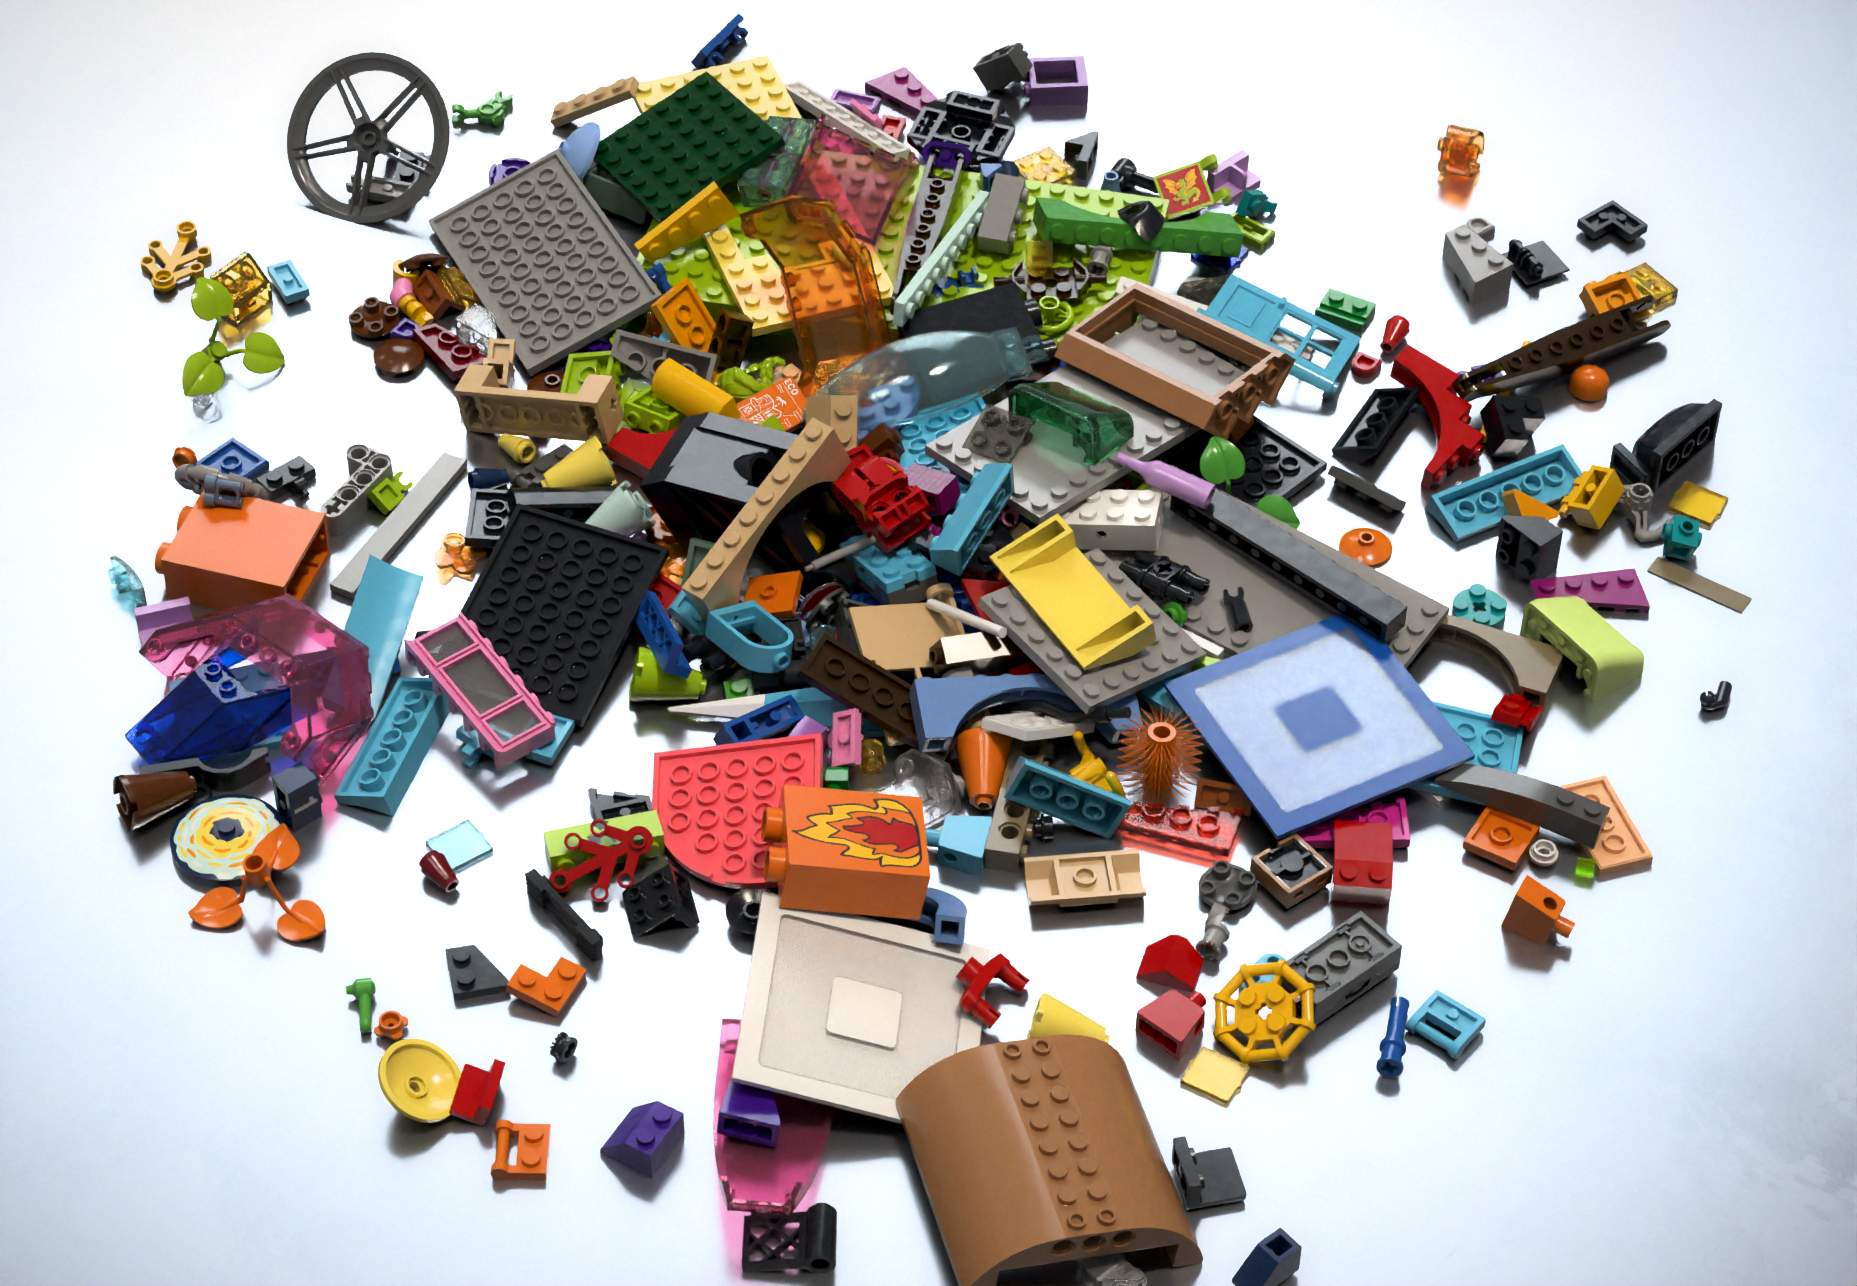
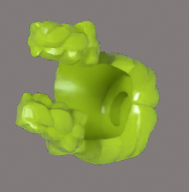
[717,356,786,404]

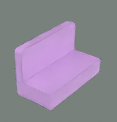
[134,597,197,650]

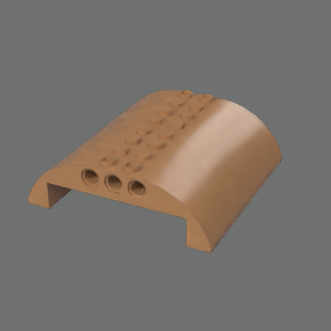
[895,1035,1203,1286]

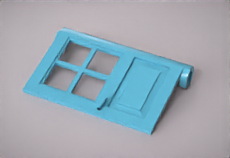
[1197,274,1361,399]

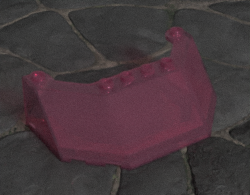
[138,594,374,787]

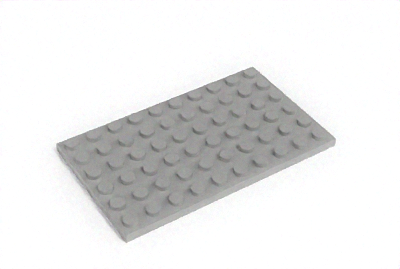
[428,148,662,376]

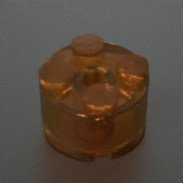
[1437,124,1485,178]

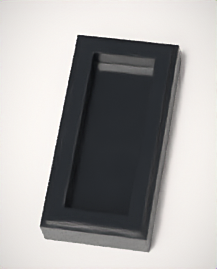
[1610,442,1653,488]

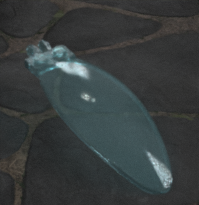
[803,327,1047,431]

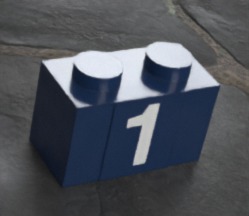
[272,761,323,833]

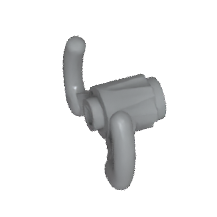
[1613,483,1671,542]

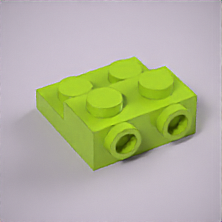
[560,351,627,397]
[622,385,688,434]

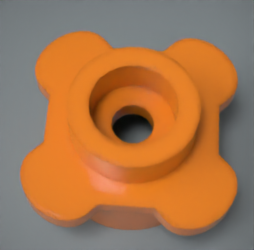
[374,1010,409,1040]

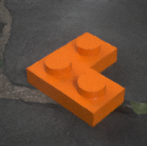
[505,956,587,1018]

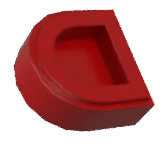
[1351,351,1382,378]

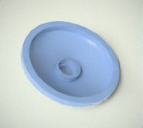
[558,122,600,181]

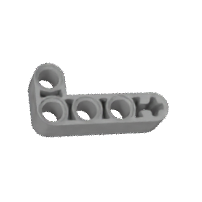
[320,444,393,536]

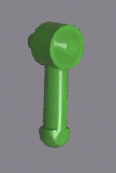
[346,977,376,1033]

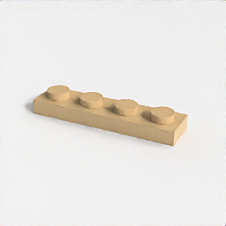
[550,76,639,128]

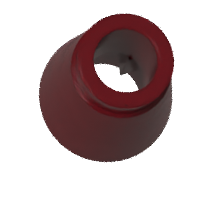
[419,850,460,893]

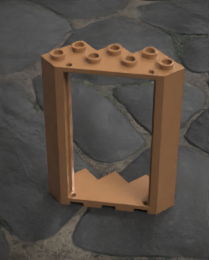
[1054,283,1296,440]

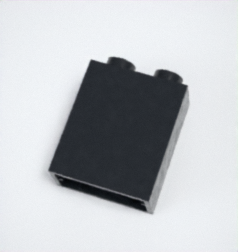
[897,282,1060,409]

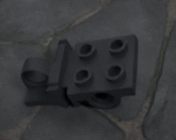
[751,617,810,695]

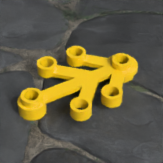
[140,221,212,292]

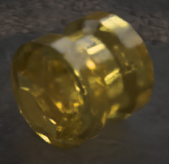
[858,739,886,775]

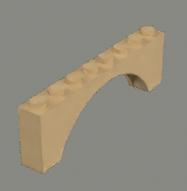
[682,417,851,621]

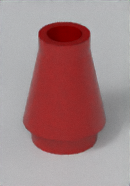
[1380,315,1410,353]

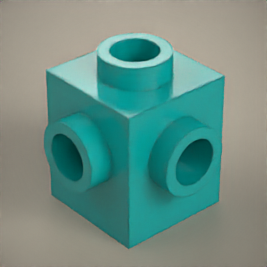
[1661,514,1702,561]

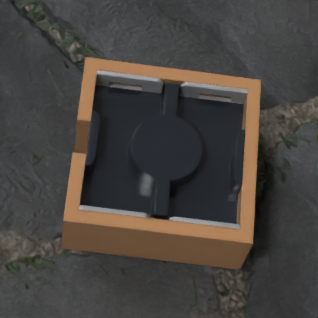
[1250,832,1333,909]

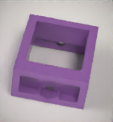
[1023,56,1089,107]

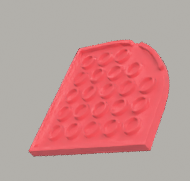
[652,733,823,889]

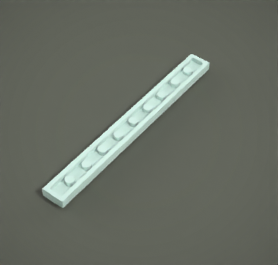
[892,190,990,327]

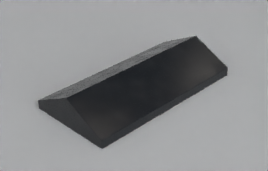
[1331,387,1421,464]

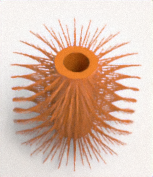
[1116,704,1204,805]

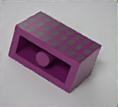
[903,463,961,516]

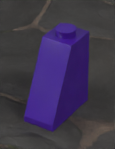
[717,1076,781,1147]

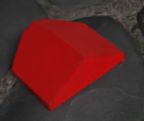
[1136,935,1204,993]

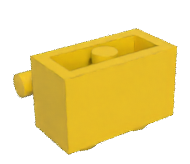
[1559,465,1625,530]

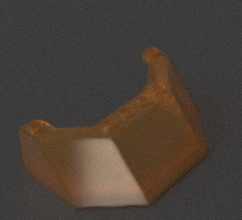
[740,195,894,404]

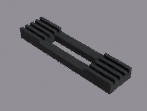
[525,868,604,964]

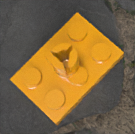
[650,278,716,352]

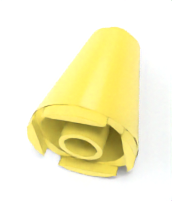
[540,436,618,487]
[1026,992,1110,1044]

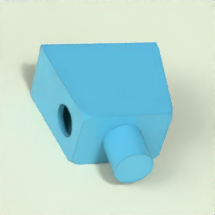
[925,815,993,877]

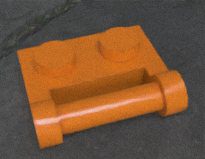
[490,1119,551,1181]

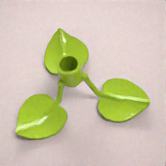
[182,277,285,397]

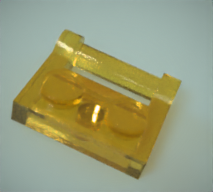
[1616,262,1678,310]

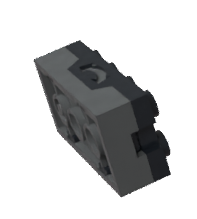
[1274,911,1402,1025]

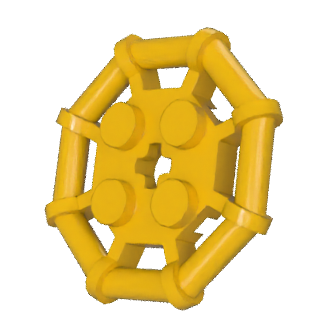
[1213,959,1316,1065]

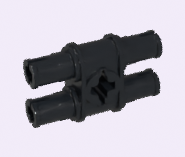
[1119,550,1210,608]
[682,633,761,676]

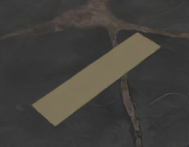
[1647,556,1753,613]

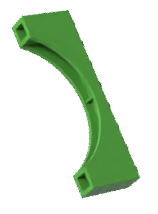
[1033,197,1243,258]

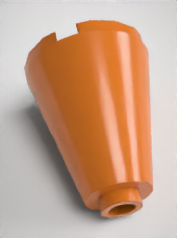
[955,728,1012,810]

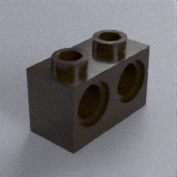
[708,308,754,368]

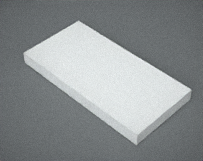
[981,711,1095,741]

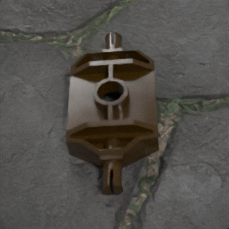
[993,259,1107,301]

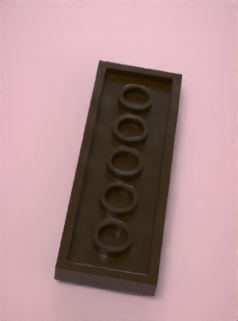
[797,633,969,764]

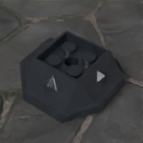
[907,90,1015,173]

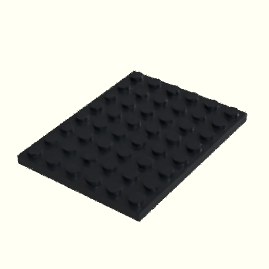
[428,503,669,727]

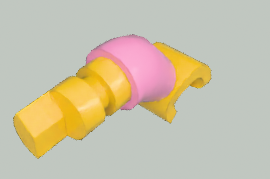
[389,259,434,327]

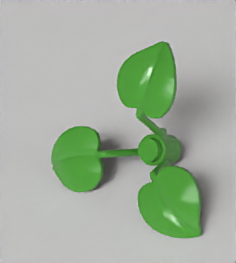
[1200,436,1300,529]

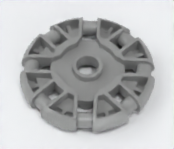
[175,464,269,501]

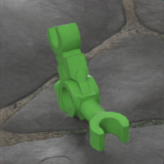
[452,90,513,126]

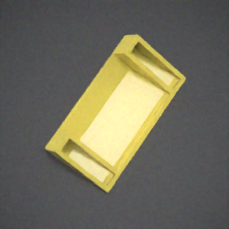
[989,513,1156,671]

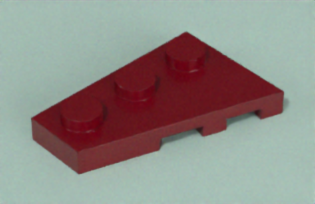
[412,323,487,380]

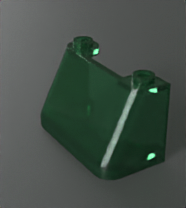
[1008,381,1134,467]

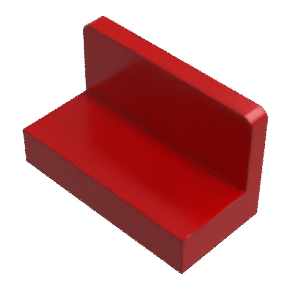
[449,1059,506,1126]

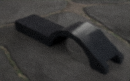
[139,747,271,792]

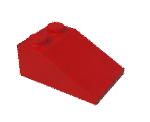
[1331,820,1393,904]

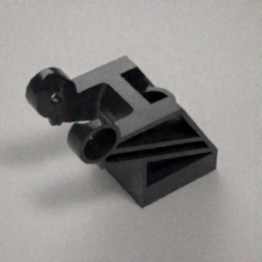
[639,412,864,598]

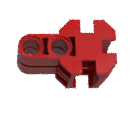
[830,455,932,553]

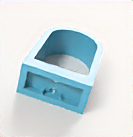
[705,600,794,673]

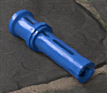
[1376,996,1410,1078]

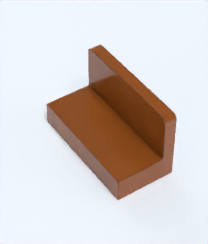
[413,269,467,321]
[1194,778,1252,816]

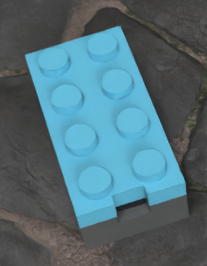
[839,535,938,605]

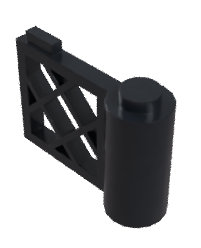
[742,1202,837,1274]

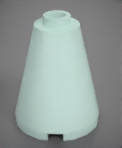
[585,480,656,536]

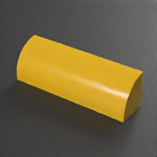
[652,358,741,419]

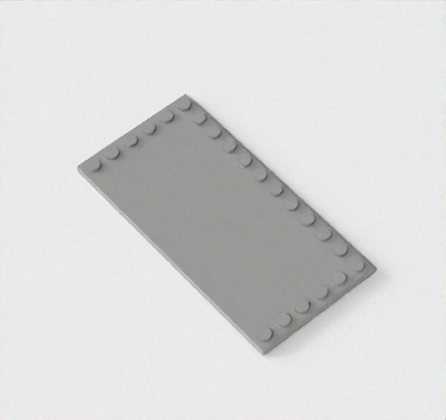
[925,318,1245,525]
[1101,465,1449,668]

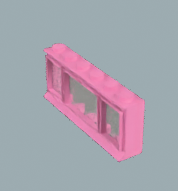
[404,612,556,770]

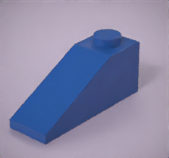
[713,694,805,745]

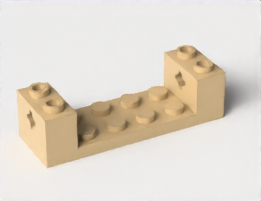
[454,364,624,444]

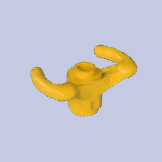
[1068,731,1126,797]

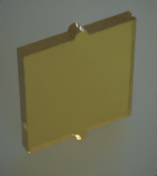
[1667,481,1729,527]
[1180,1046,1250,1104]

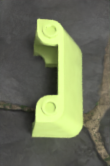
[1520,596,1644,702]

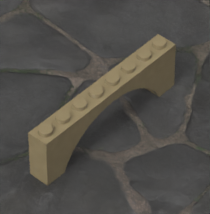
[1428,614,1565,712]

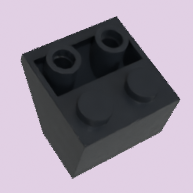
[1495,515,1563,581]

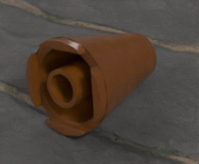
[113,771,197,831]

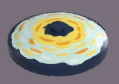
[170,794,285,888]

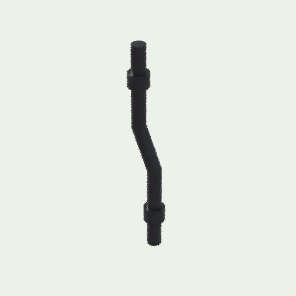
[989,700,1131,723]

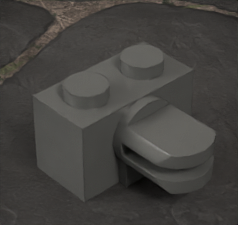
[972,42,1033,92]

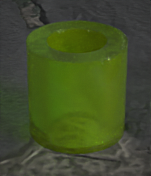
[1575,857,1596,878]

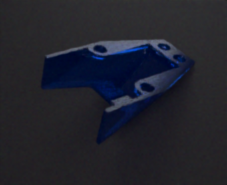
[125,618,316,765]

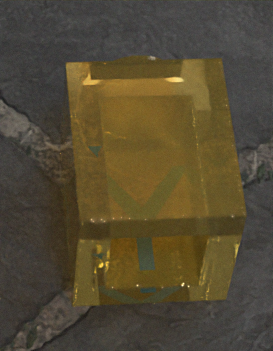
[1025,241,1053,269]

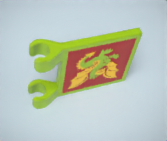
[1153,154,1231,221]

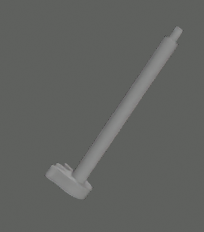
[804,535,876,572]

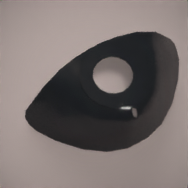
[1118,201,1165,242]

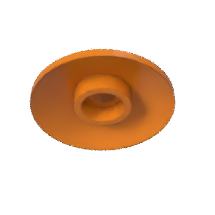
[1339,528,1393,567]

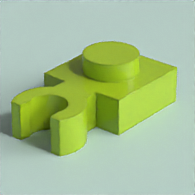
[367,471,413,515]

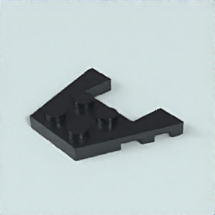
[908,518,1015,580]

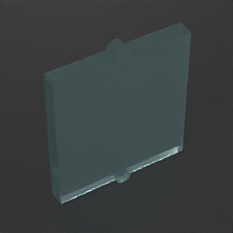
[425,819,493,872]

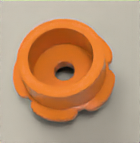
[172,446,197,468]

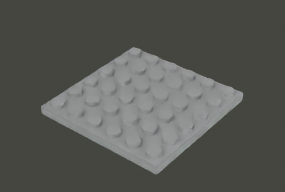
[977,548,1207,714]

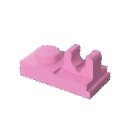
[832,708,864,768]

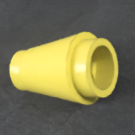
[498,433,536,463]

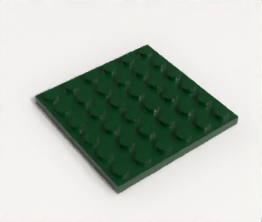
[593,71,786,223]

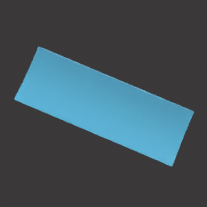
[1425,444,1582,543]
[320,554,424,724]
[334,677,450,817]

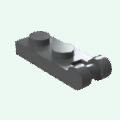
[509,443,574,488]

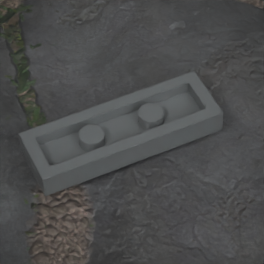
[1327,465,1407,513]

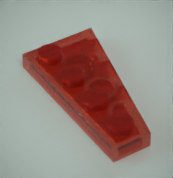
[1118,802,1244,857]

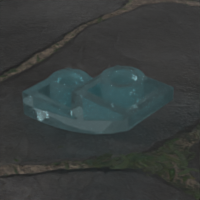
[107,555,147,608]

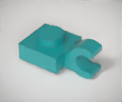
[1236,190,1278,217]

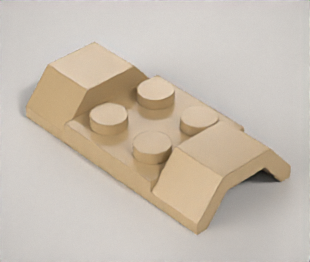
[1023,849,1147,907]

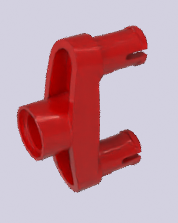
[956,953,1030,1029]

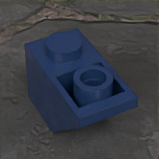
[1232,1227,1302,1286]

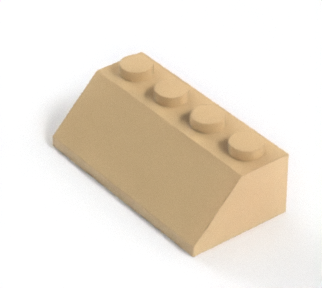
[806,395,860,451]

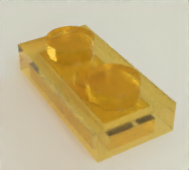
[436,266,480,309]

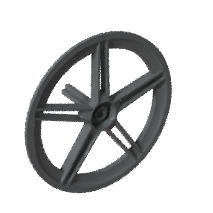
[286,52,450,224]

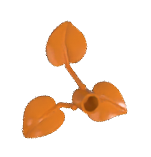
[188,823,326,942]

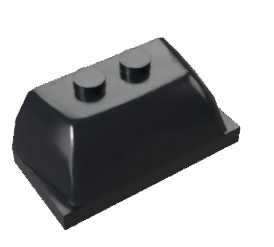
[1632,399,1723,494]

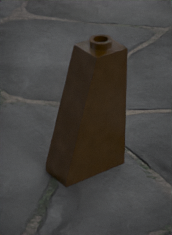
[929,632,1032,675]

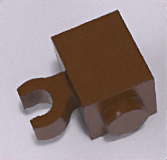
[859,422,905,463]

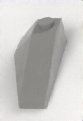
[610,329,721,384]

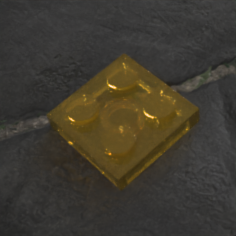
[1013,146,1077,185]

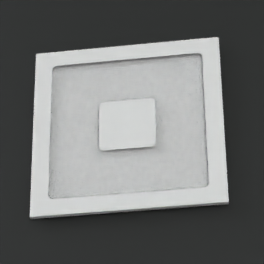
[731,891,990,1124]

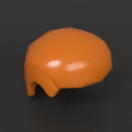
[1569,364,1609,402]

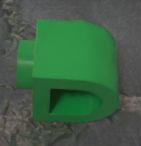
[823,766,850,790]

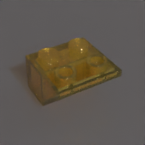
[210,251,273,328]

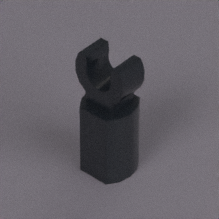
[1223,586,1253,633]

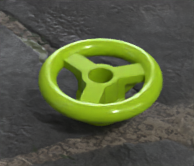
[1036,296,1075,333]

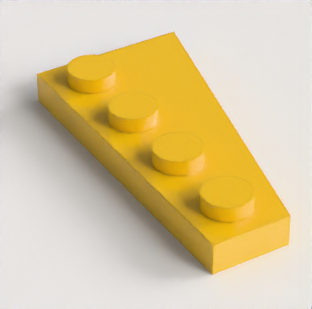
[634,181,740,264]

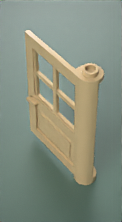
[847,583,991,746]

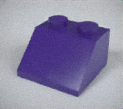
[600,1101,685,1178]

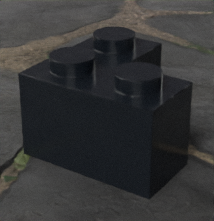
[1480,395,1546,457]

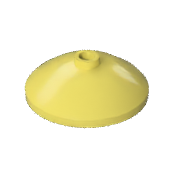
[378,1038,461,1123]

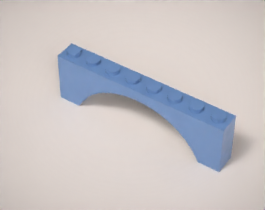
[909,673,1143,752]

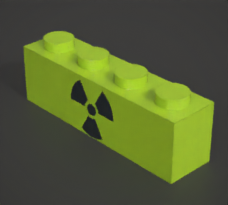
[543,810,665,874]

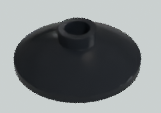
[725,888,775,934]

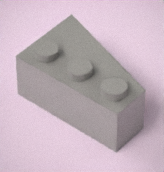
[977,173,1030,255]
[1442,224,1513,306]

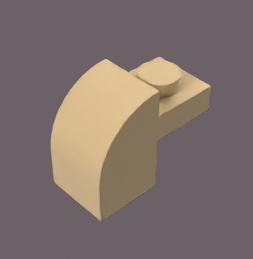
[483,338,516,388]

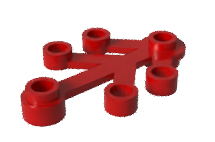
[549,819,653,902]

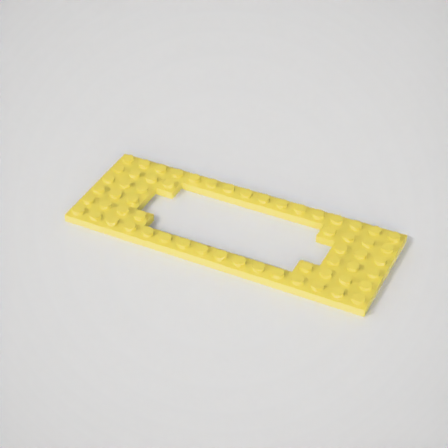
[633,55,894,337]

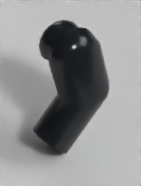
[1699,681,1732,711]

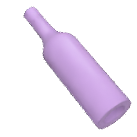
[1115,452,1216,509]

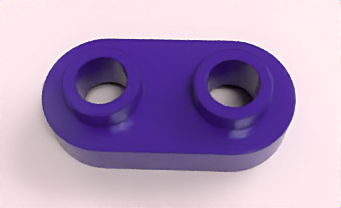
[922,141,972,169]

